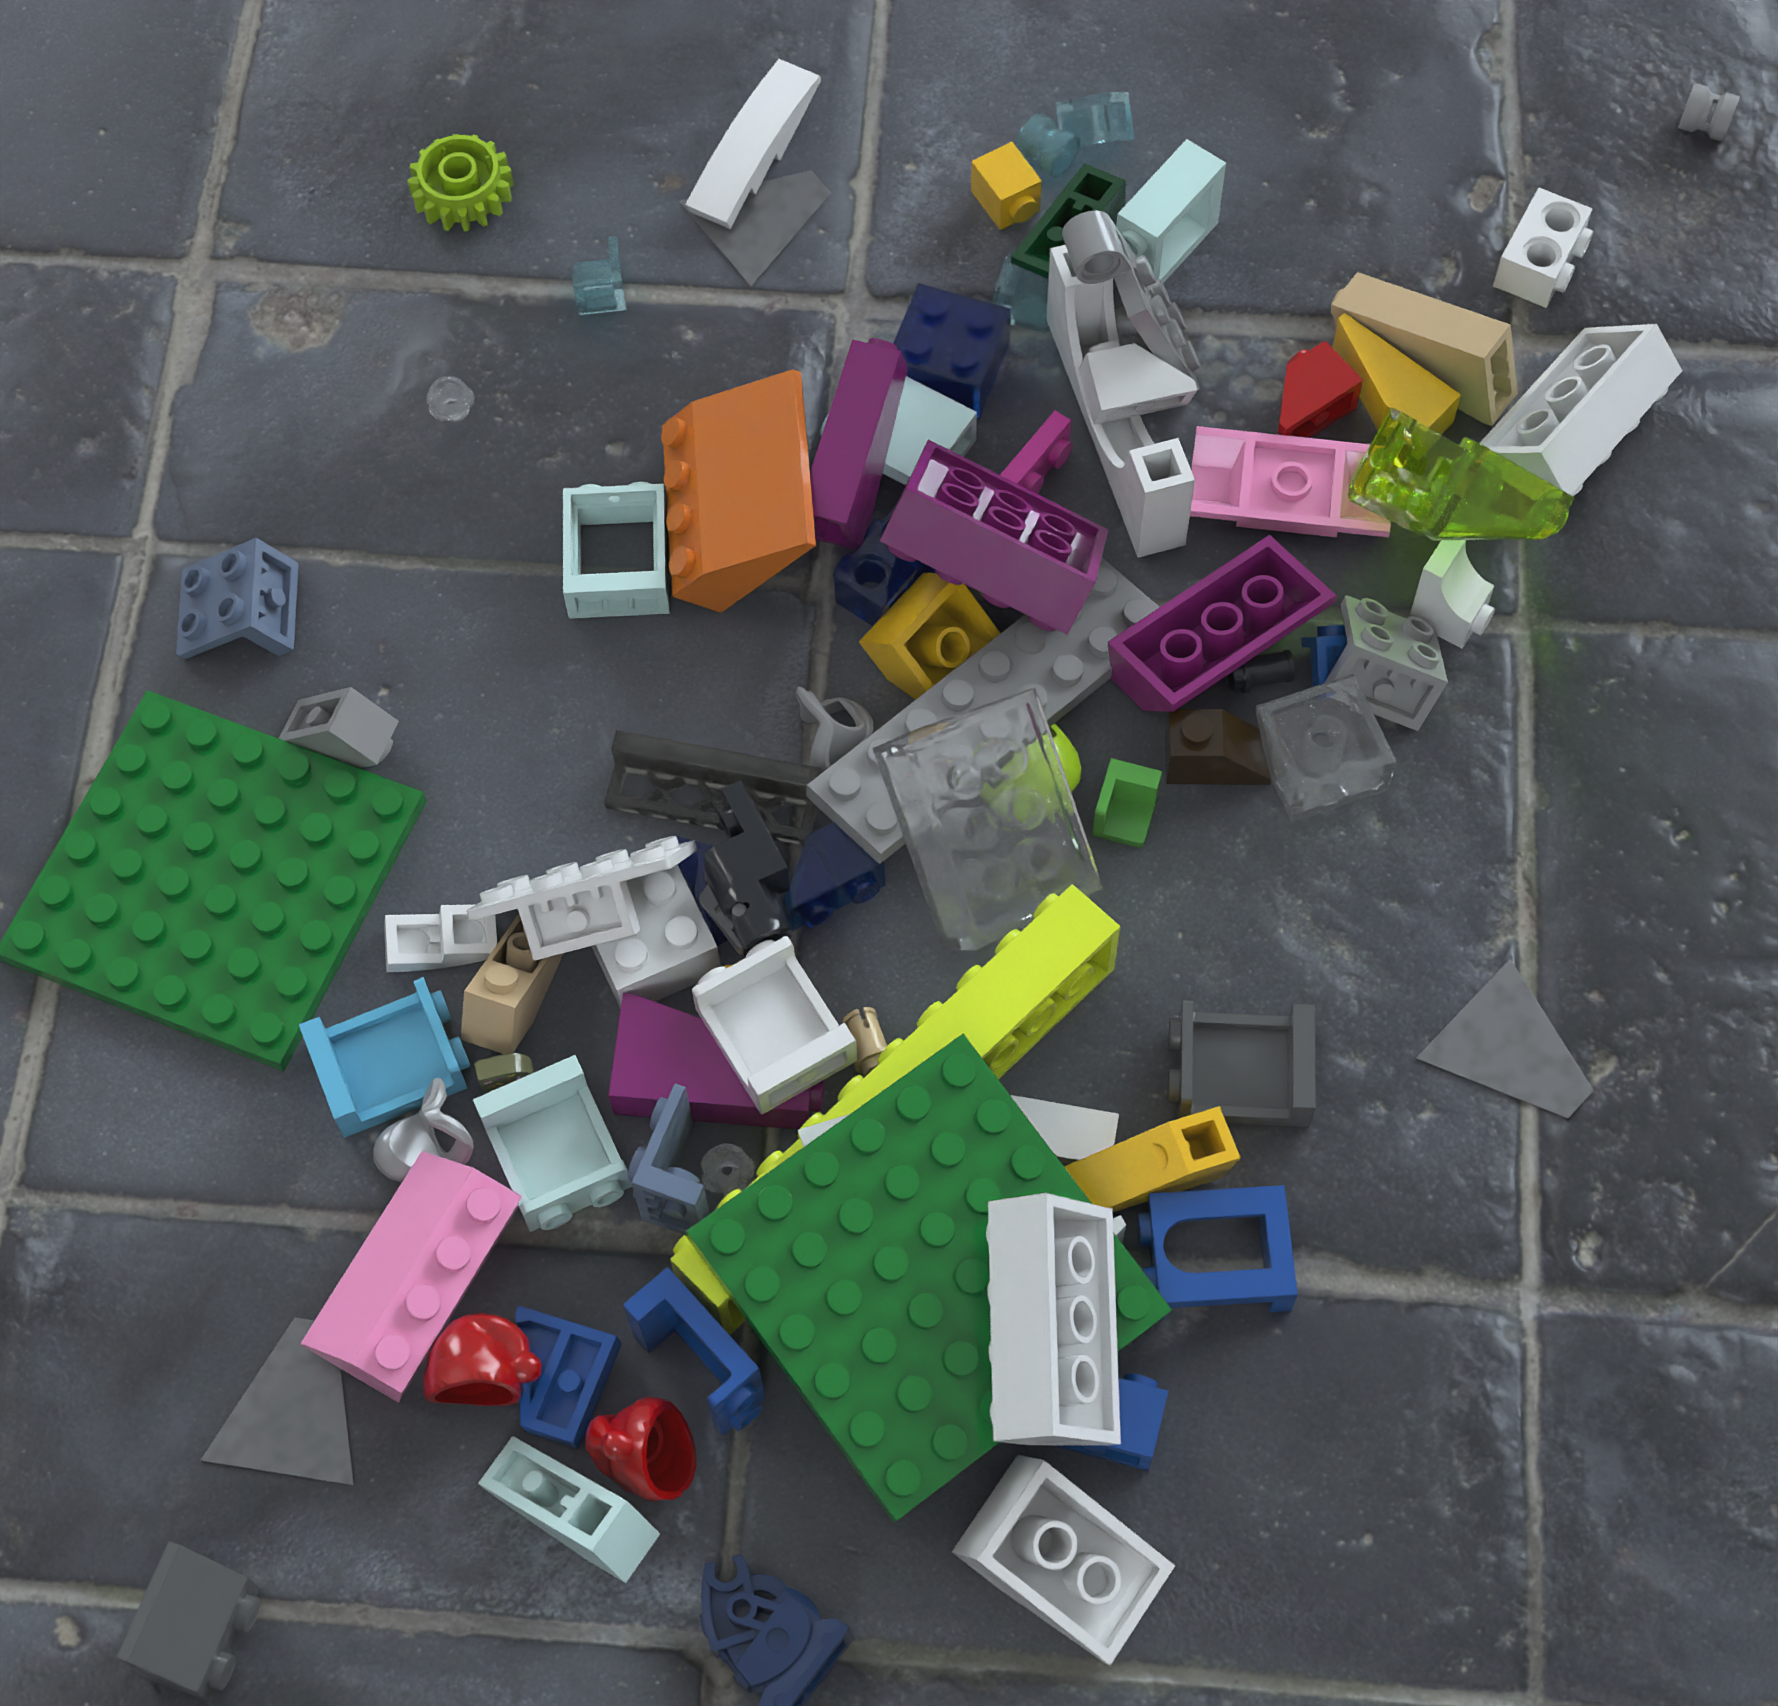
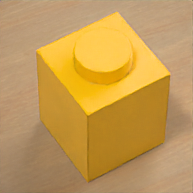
[971,142,1042,230]

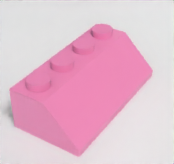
[300,1151,522,1403]

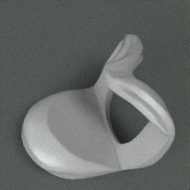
[795,687,873,777]
[373,1078,474,1183]

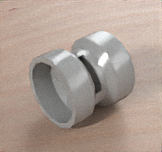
[1678,83,1740,142]

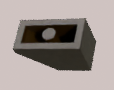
[1165,709,1271,785]

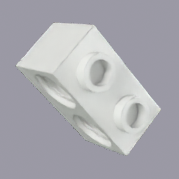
[1493,188,1594,308]

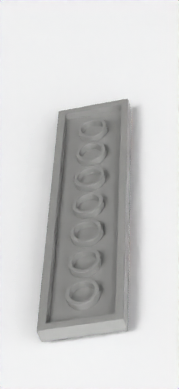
[806,558,1159,864]

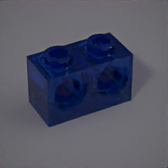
[833,506,936,626]

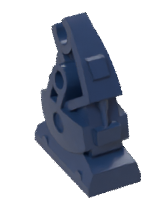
[699,1554,854,1706]

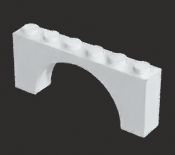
[1046,245,1195,558]

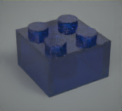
[893,283,1011,420]

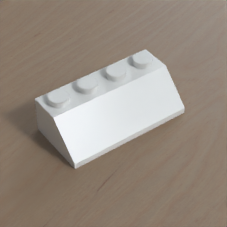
[1471,324,1682,500]
[986,1193,1121,1445]

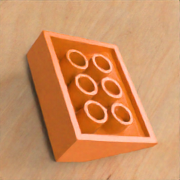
[661,369,816,613]

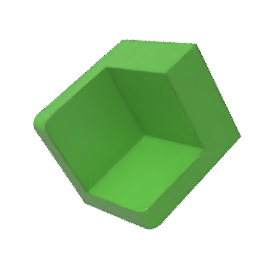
[1092,758,1162,848]

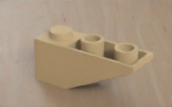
[461,914,564,1054]

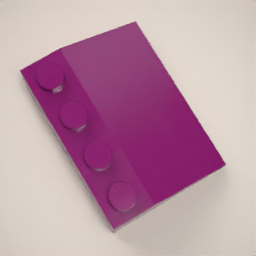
[880,439,1108,635]

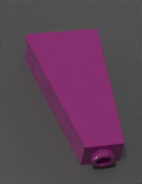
[810,338,908,552]
[609,993,824,1129]

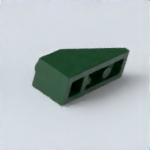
[1011,163,1126,279]

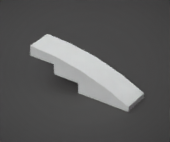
[685,59,821,229]

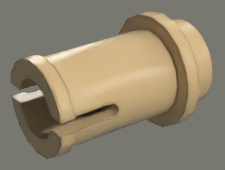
[842,1007,887,1078]

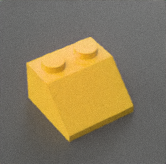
[859,573,1001,700]

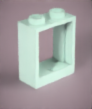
[1116,139,1226,283]
[563,482,670,619]

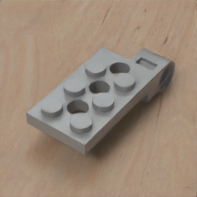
[1062,211,1201,390]

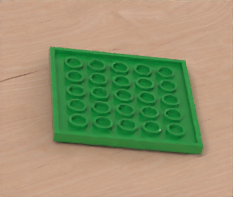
[0,690,427,1072]
[685,1033,1172,1523]

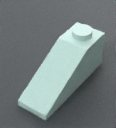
[478,1436,660,1583]

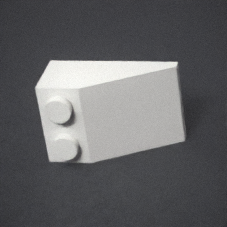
[952,1455,1175,1665]

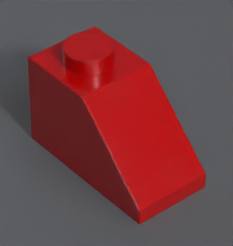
[1277,341,1363,438]

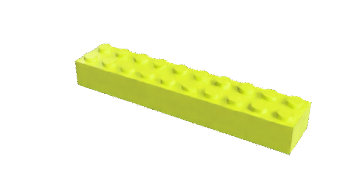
[670,884,1120,1335]

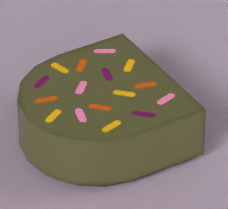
[474,1053,534,1095]

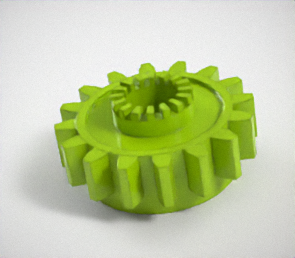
[407,134,514,231]

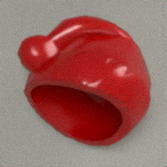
[422,1313,542,1406]
[586,1396,697,1502]

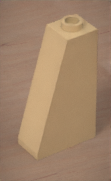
[1331,272,1518,426]

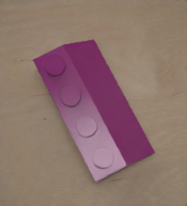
[1107,535,1337,712]

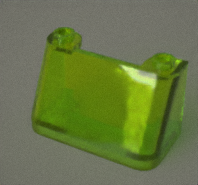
[1348,408,1575,540]

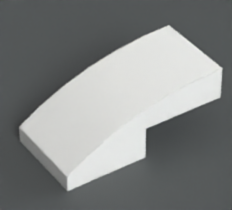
[384,905,497,972]

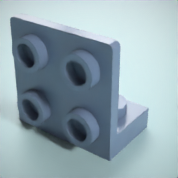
[176,538,299,659]
[628,1083,710,1235]

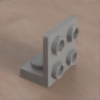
[1323,595,1448,731]

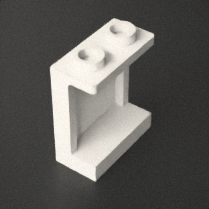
[692,936,857,1115]

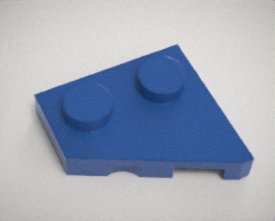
[515,1305,622,1449]

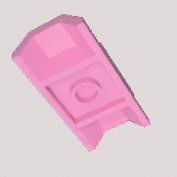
[1190,426,1396,538]

